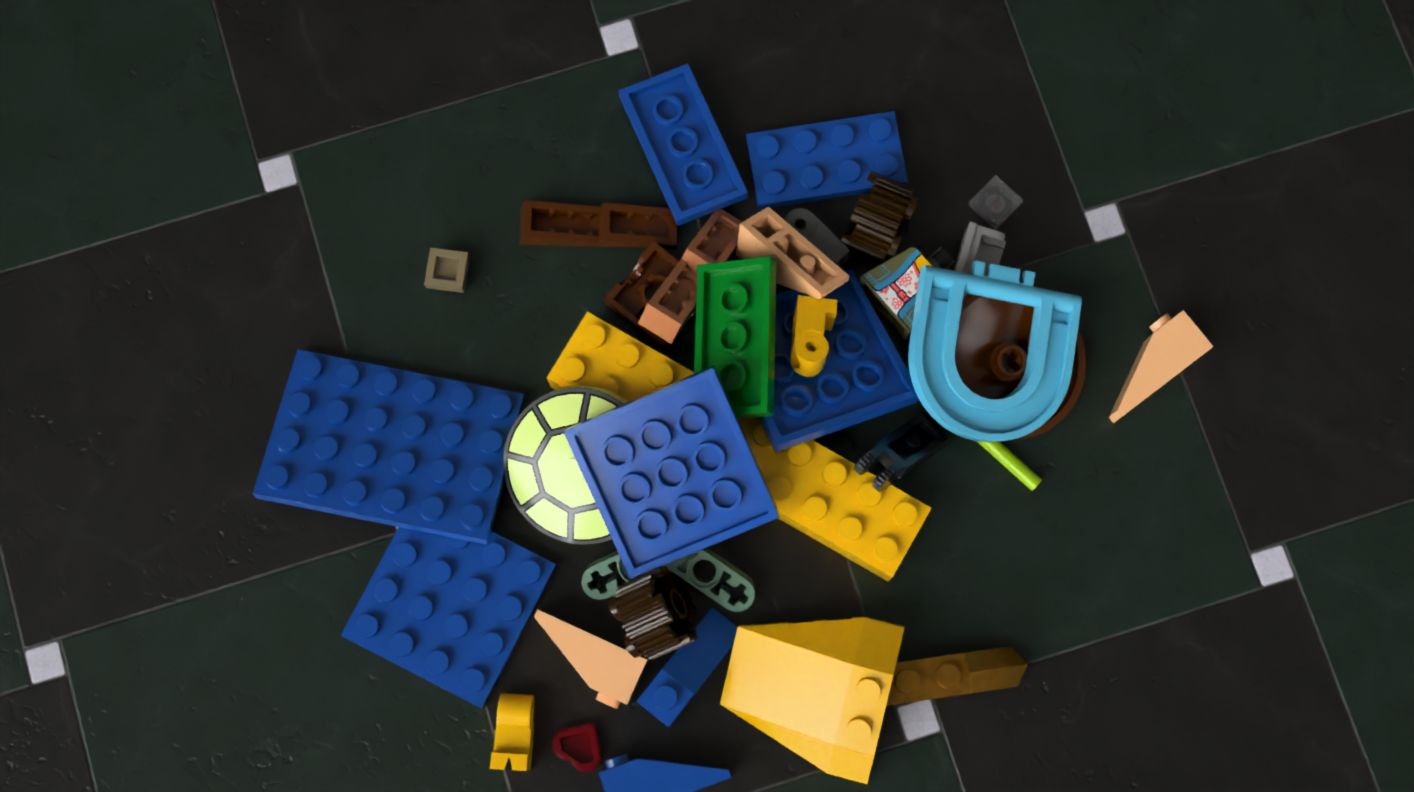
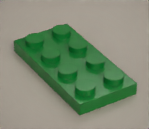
[694,256,776,419]

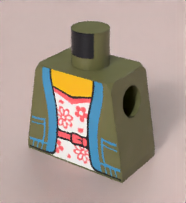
[859,246,955,340]

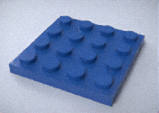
[758,269,919,453]
[563,366,780,579]
[340,527,558,709]

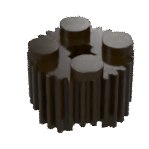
[841,171,919,260]
[609,566,698,660]

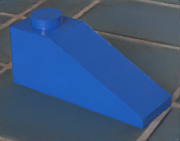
[636,607,737,727]
[599,753,732,792]

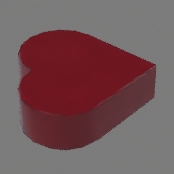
[552,722,602,772]

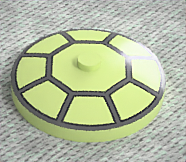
[503,385,628,545]

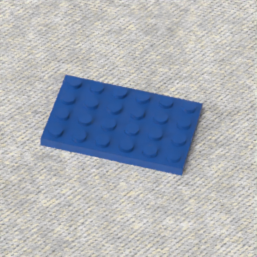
[253,349,525,545]

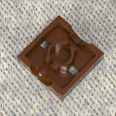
[604,241,696,351]

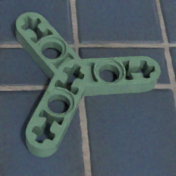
[581,547,755,612]

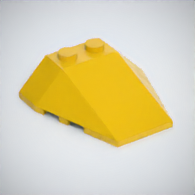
[720,616,905,784]

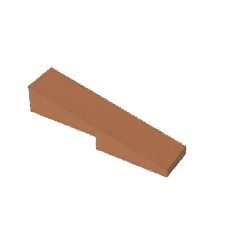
[638,209,742,344]

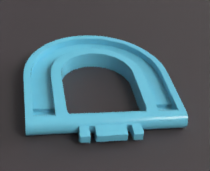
[908,261,1082,442]

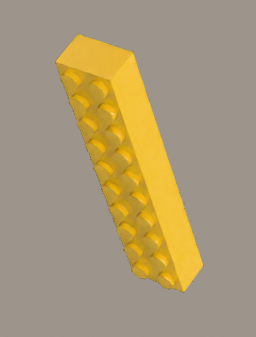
[547,312,931,582]

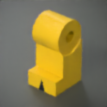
[790,295,838,377]
[490,693,535,771]

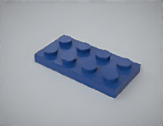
[619,63,748,226]
[746,111,908,210]

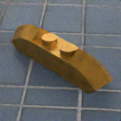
[886,646,1028,706]

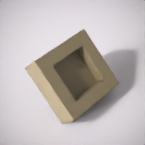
[424,248,470,293]

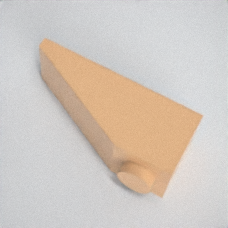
[735,206,849,299]
[1109,310,1214,423]
[534,609,649,709]

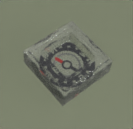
[968,175,1024,230]

